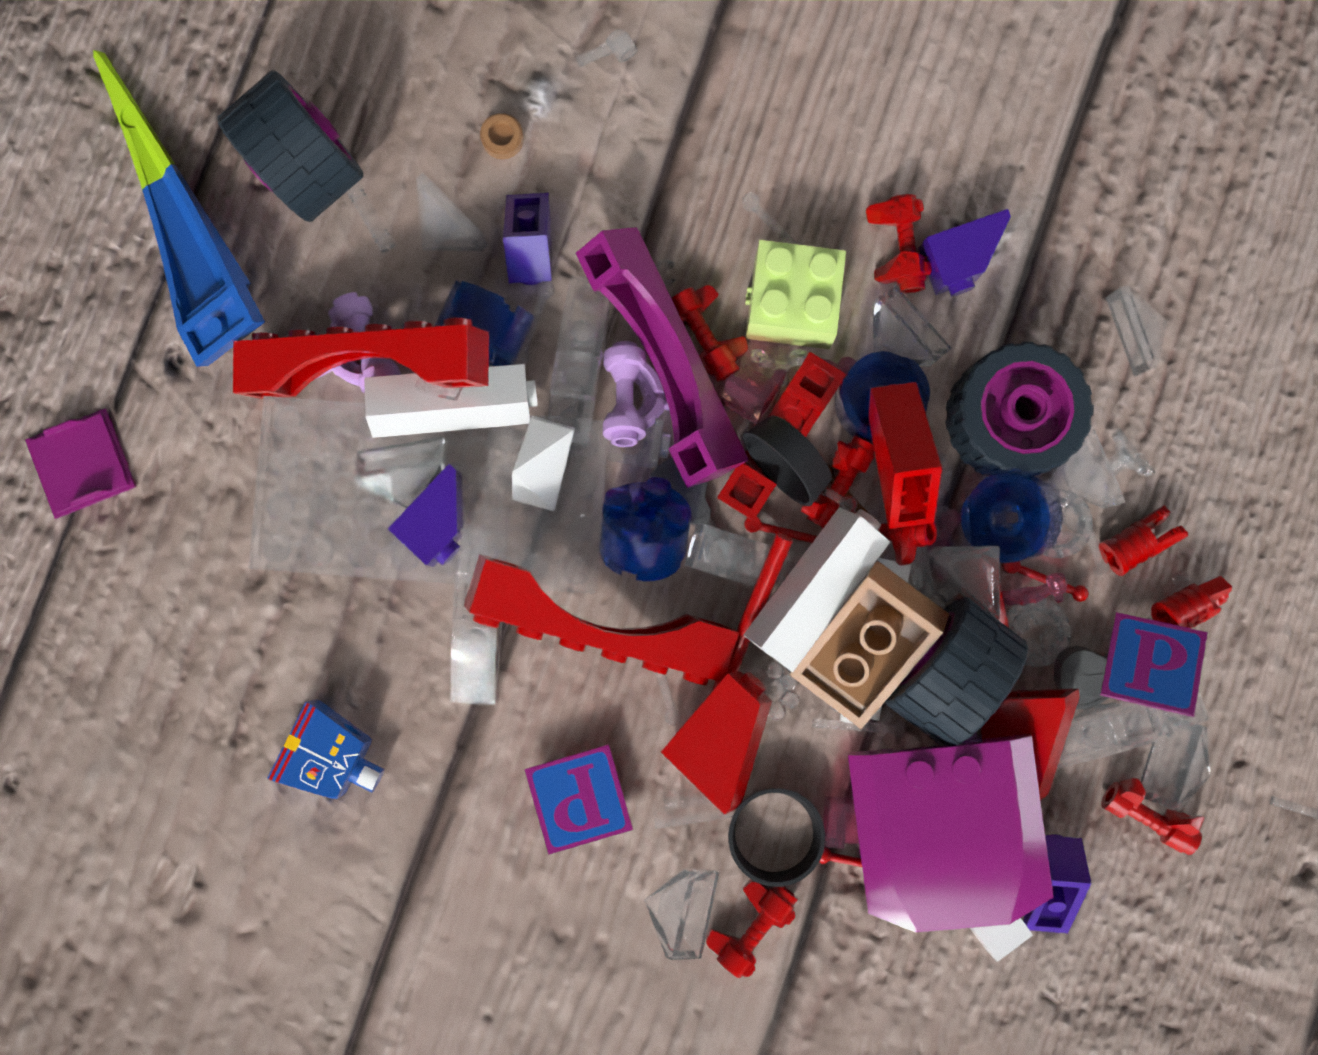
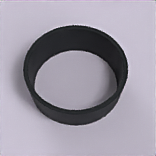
[743,416,832,506]
[728,788,825,887]

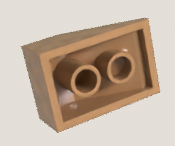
[789,560,949,729]

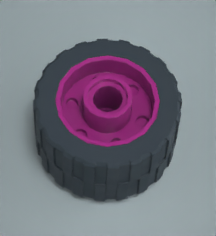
[217,70,364,222]
[945,341,1094,481]
[885,597,1028,746]

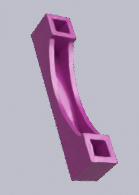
[575,227,749,488]

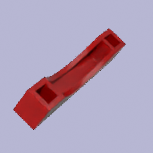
[233,318,489,399]
[464,554,739,686]

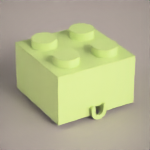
[745,240,846,350]

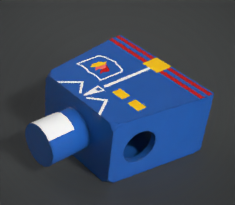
[267,699,385,799]

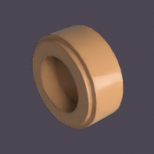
[480,113,524,159]

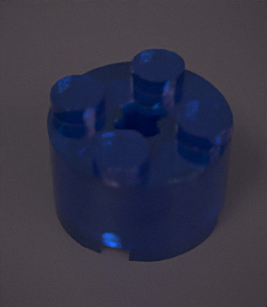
[434,280,535,367]
[835,351,930,445]
[961,473,1063,563]
[599,477,692,582]

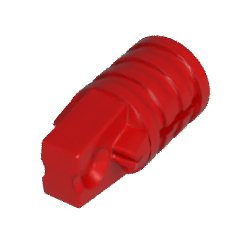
[1151,576,1233,628]

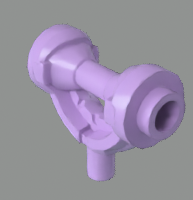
[316,292,401,393]
[603,341,670,447]

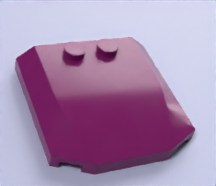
[848,734,1053,932]

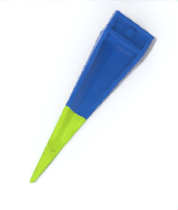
[93,50,265,367]

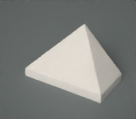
[512,416,575,511]

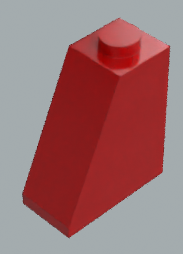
[869,382,942,529]
[661,671,772,815]
[981,688,1080,801]

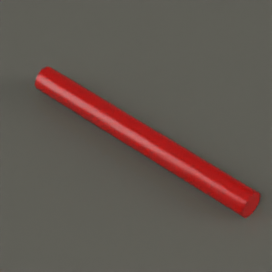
[713,533,793,690]

